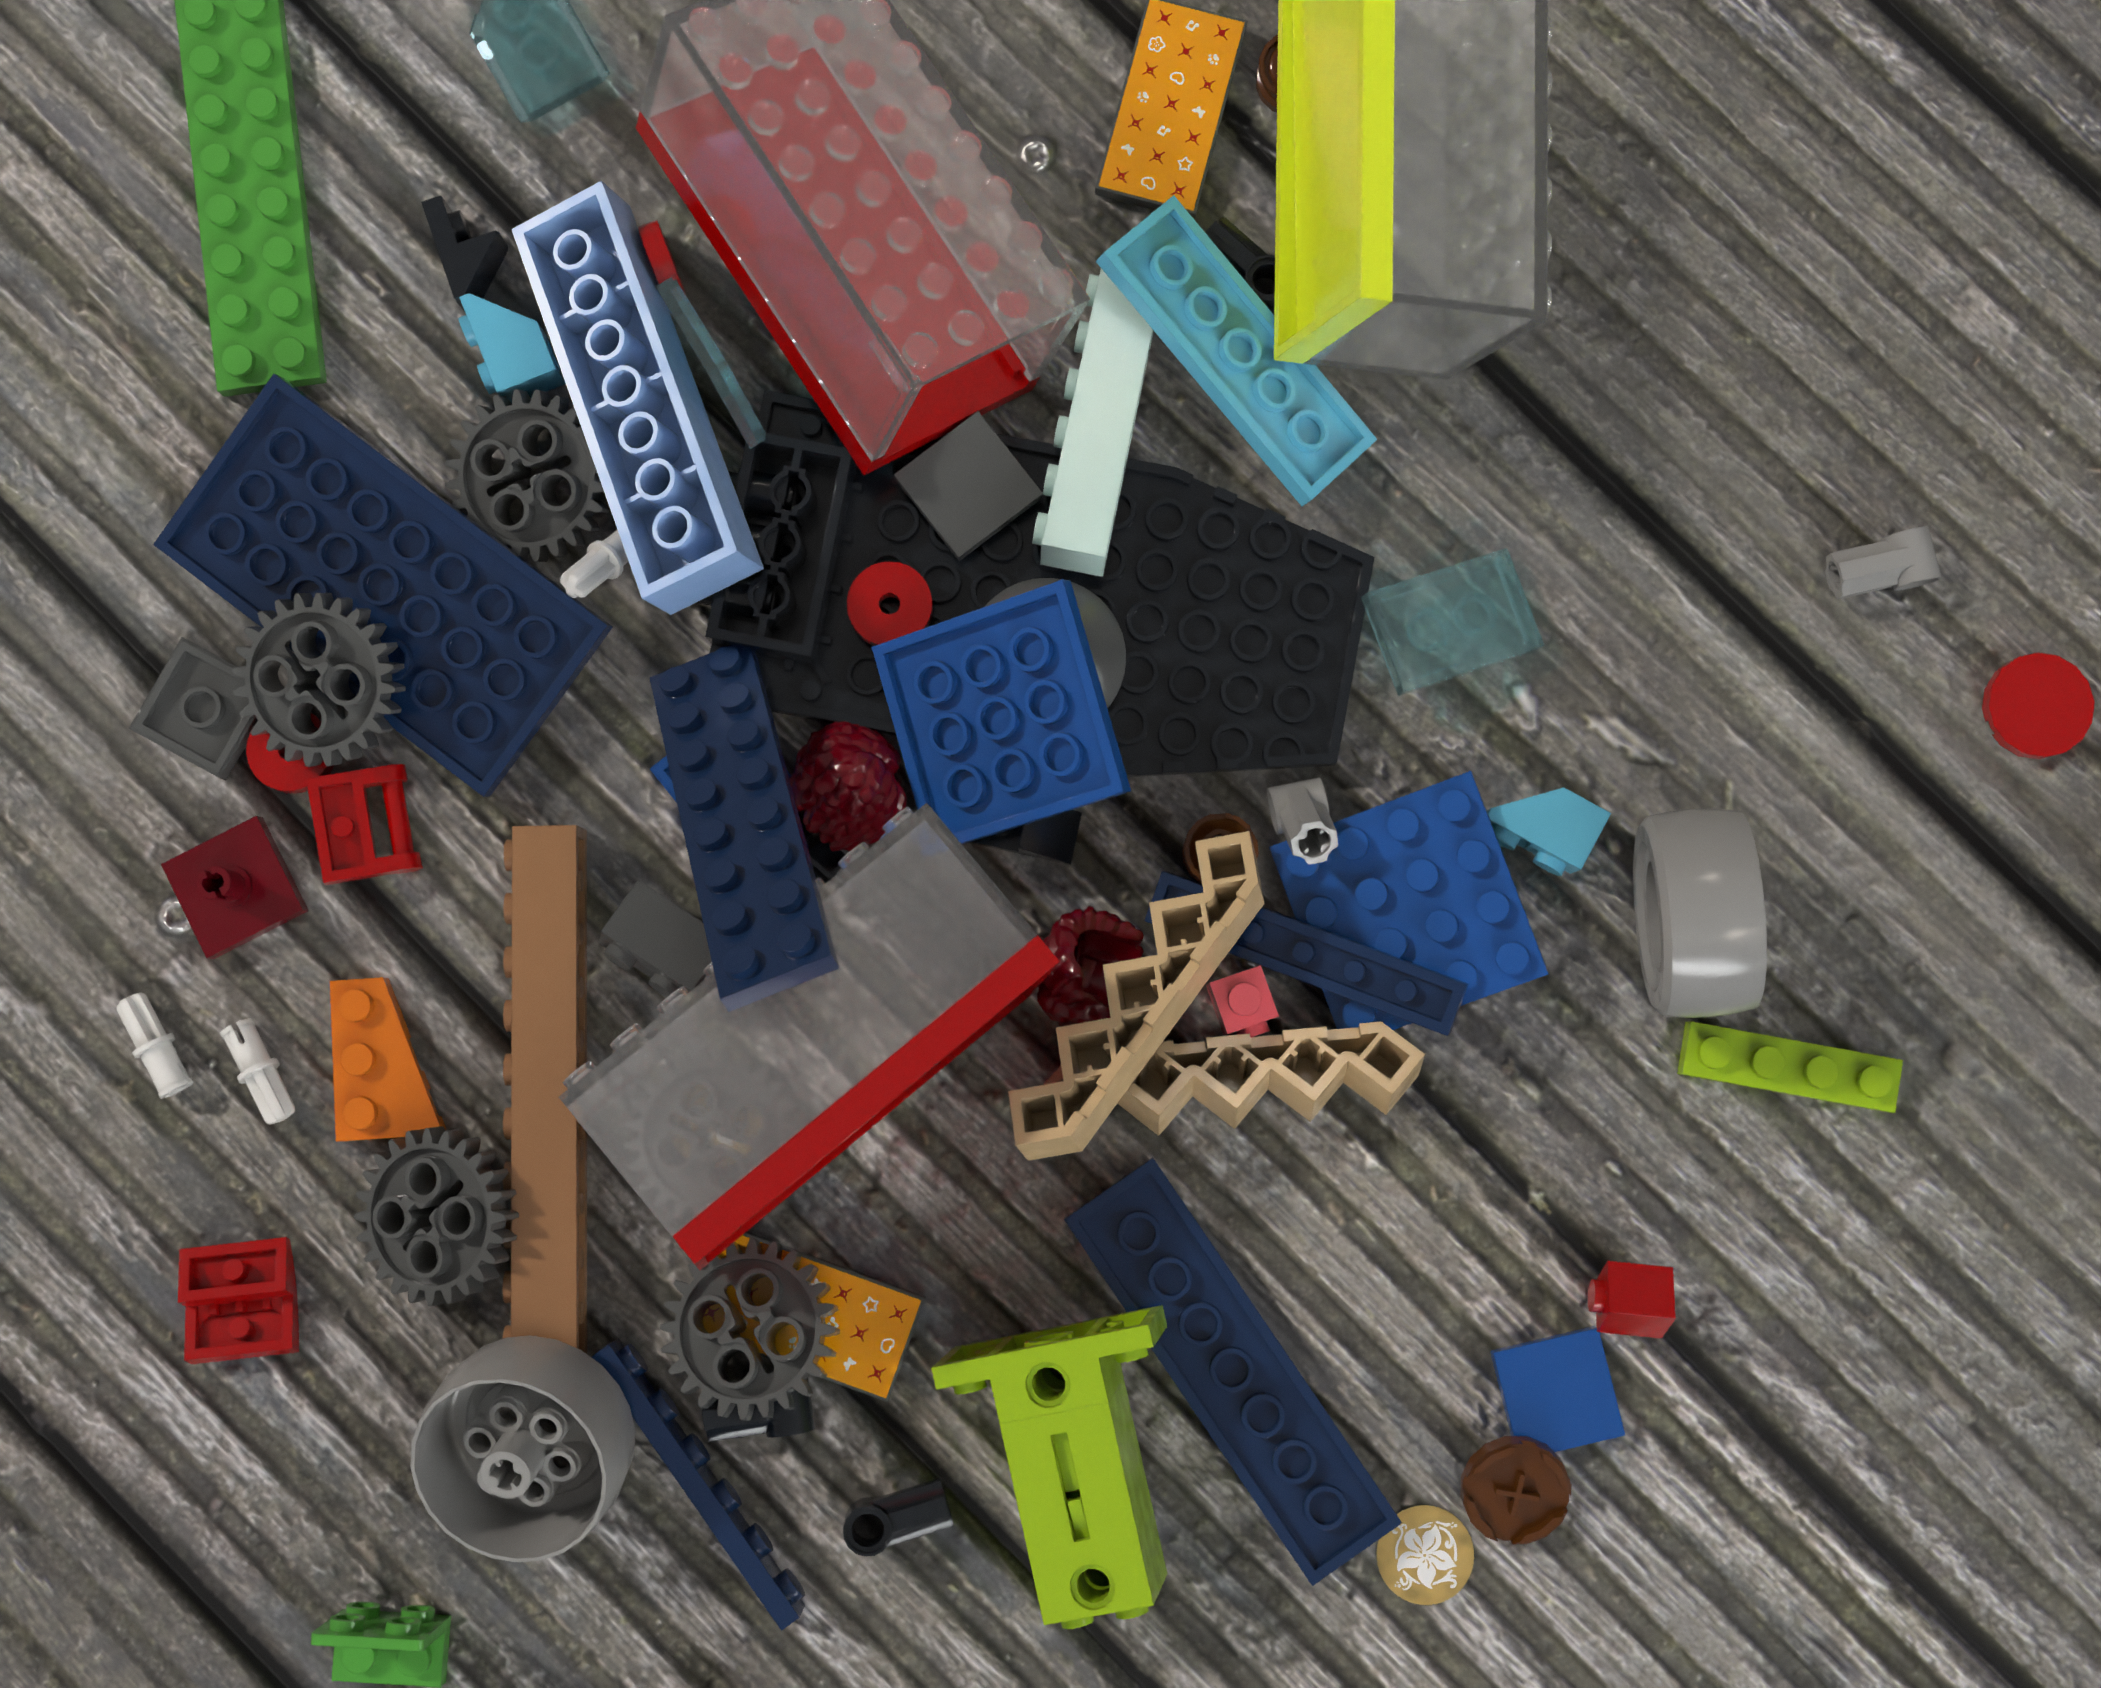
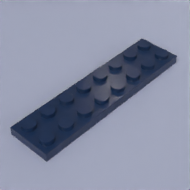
[649,645,840,1012]
[1064,1157,1402,1586]

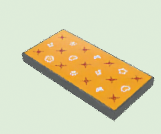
[1095,0,1248,220]
[703,1232,926,1402]

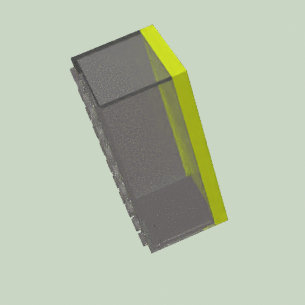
[1274,0,1553,380]

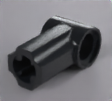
[1205,216,1275,315]
[702,1378,815,1442]
[843,1478,954,1557]

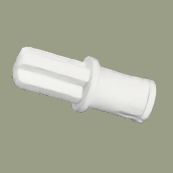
[560,530,629,598]
[117,992,193,1099]
[220,1018,295,1125]

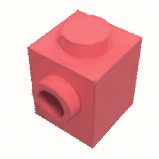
[1206,965,1279,1038]

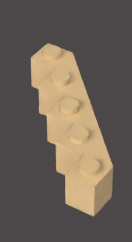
[1008,831,1265,1161]
[1044,1021,1425,1136]

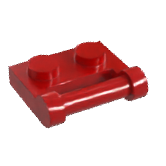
[306,764,423,885]

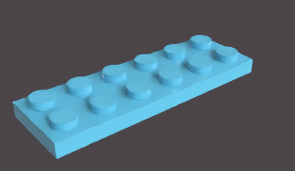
[1096,195,1377,506]

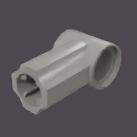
[1825,526,1942,599]
[1267,777,1338,865]

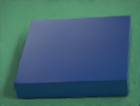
[1490,1326,1625,1452]

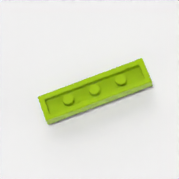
[1677,1021,1903,1113]

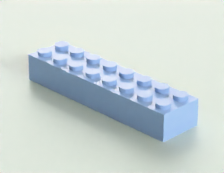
[511,181,764,615]

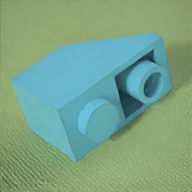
[458,293,566,402]
[1487,787,1611,876]

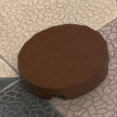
[1460,1436,1572,1544]

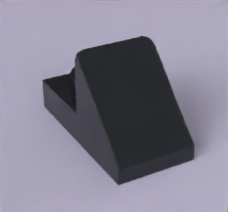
[421,195,508,312]
[969,810,1082,865]

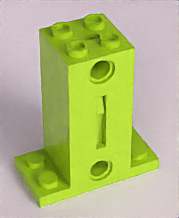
[931,1305,1167,1629]

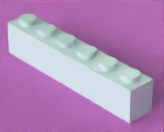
[1032,269,1154,577]

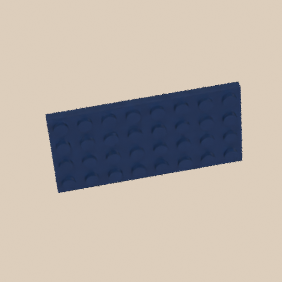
[153,374,613,797]

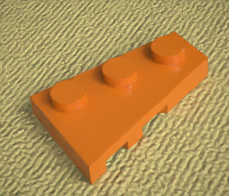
[330,977,447,1142]

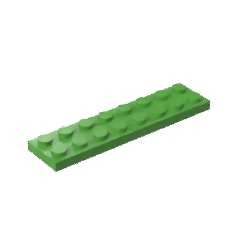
[174,0,327,397]

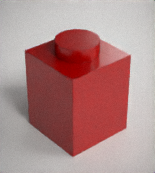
[1588,1261,1676,1339]

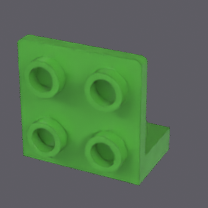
[311,1602,451,1688]

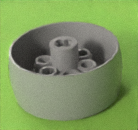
[1633,808,1767,1018]
[410,1335,635,1562]

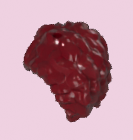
[789,721,907,852]
[1037,906,1144,1027]

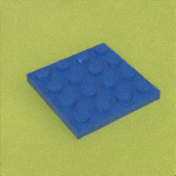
[872,579,1131,853]
[1269,771,1549,1030]

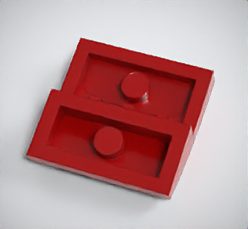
[178,1237,299,1364]

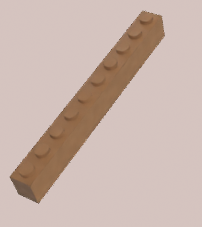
[502,825,587,1354]

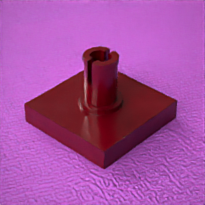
[161,816,309,959]

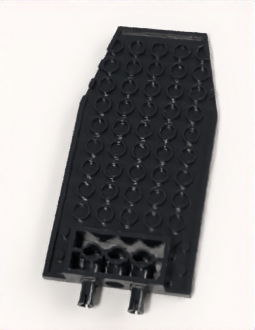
[696,390,1375,777]

